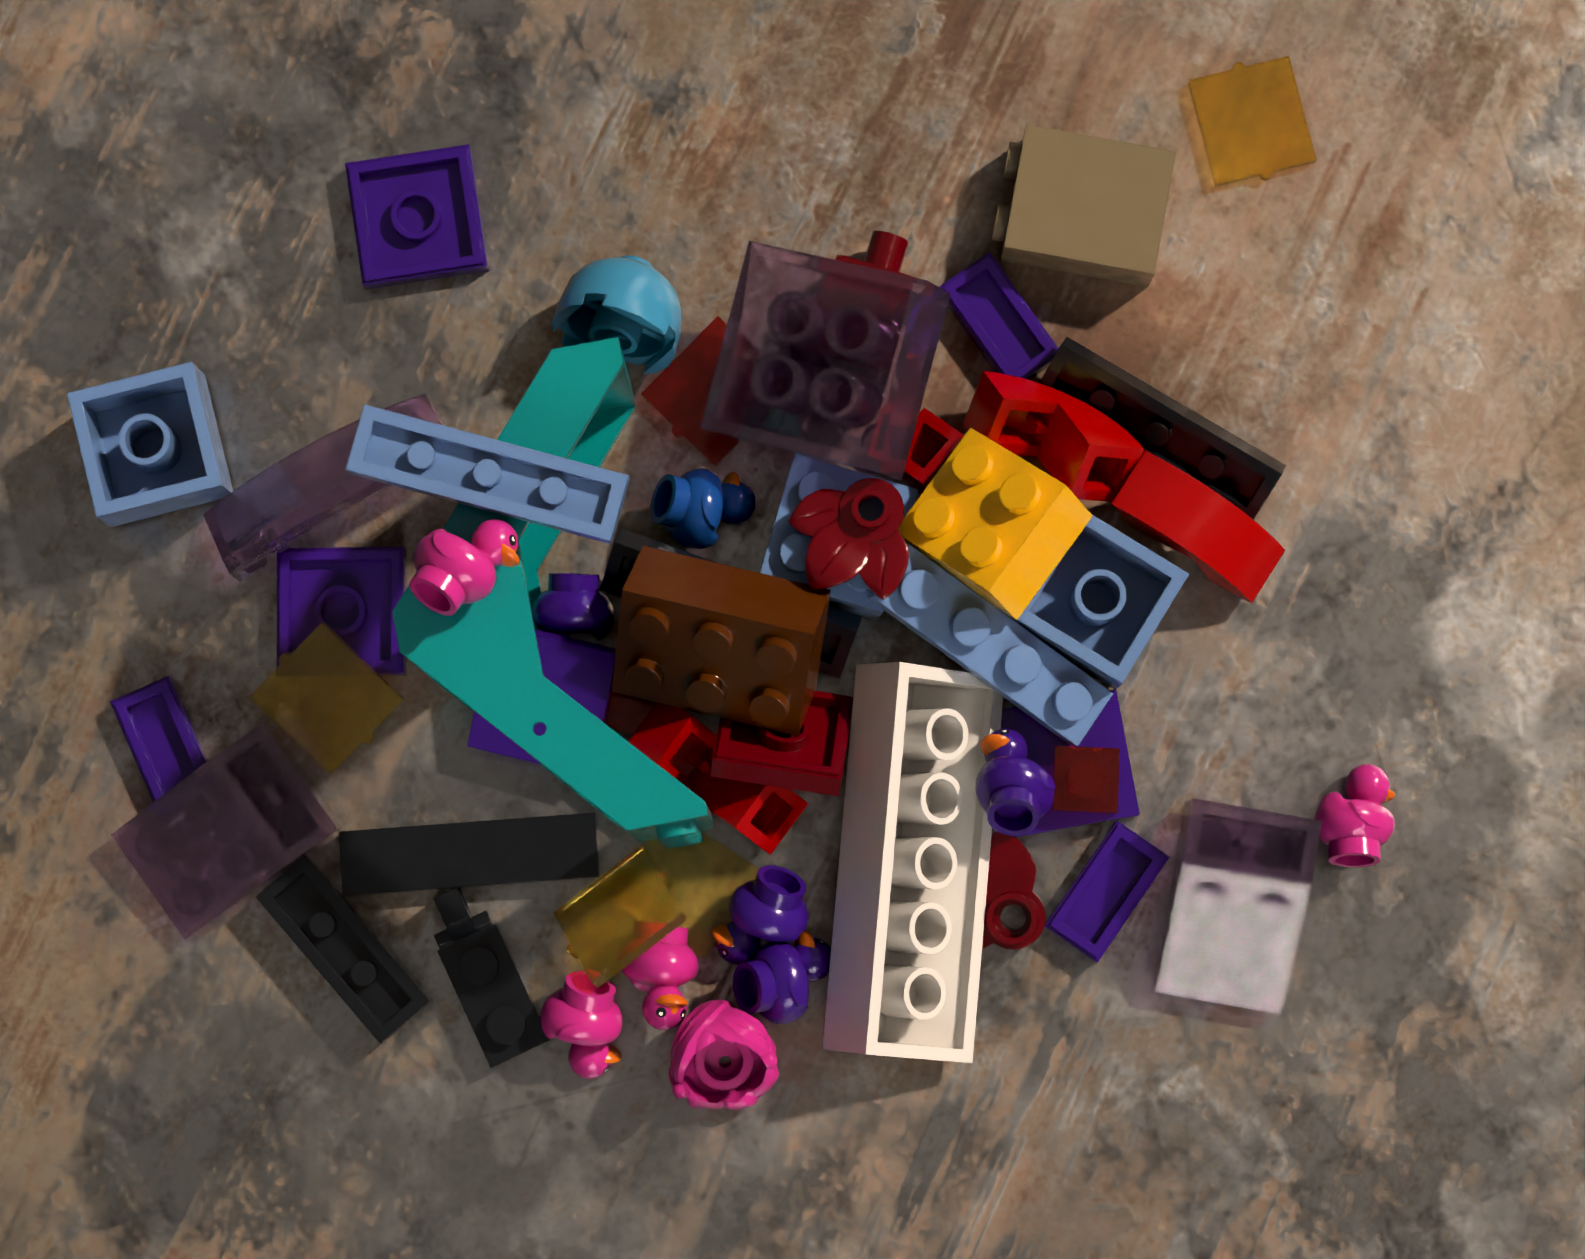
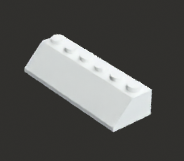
[822,662,1003,1063]

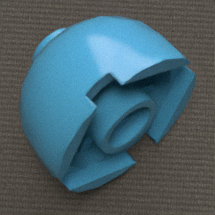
[551,255,683,374]

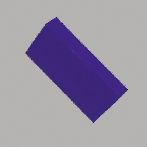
[937,252,1059,380]
[110,676,222,819]
[1044,821,1170,963]

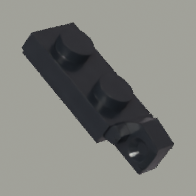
[433,887,550,1068]

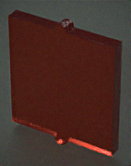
[641,316,792,467]

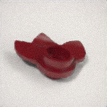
[789,478,910,600]
[982,831,1046,950]

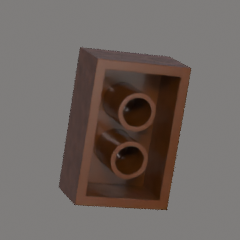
[612,546,831,736]

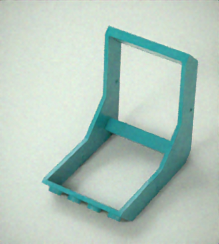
[392,337,715,849]

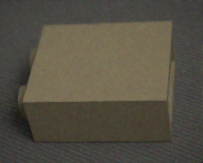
[992,124,1176,287]

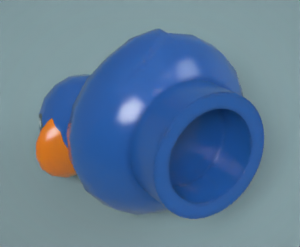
[650,469,756,549]

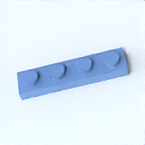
[345,404,630,544]
[867,544,1113,746]

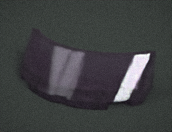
[203,394,442,581]

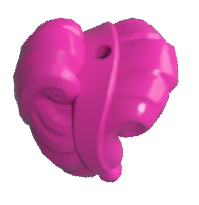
[668,1000,779,1110]

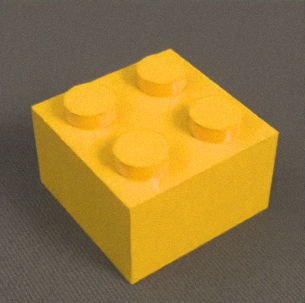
[899,427,1093,620]

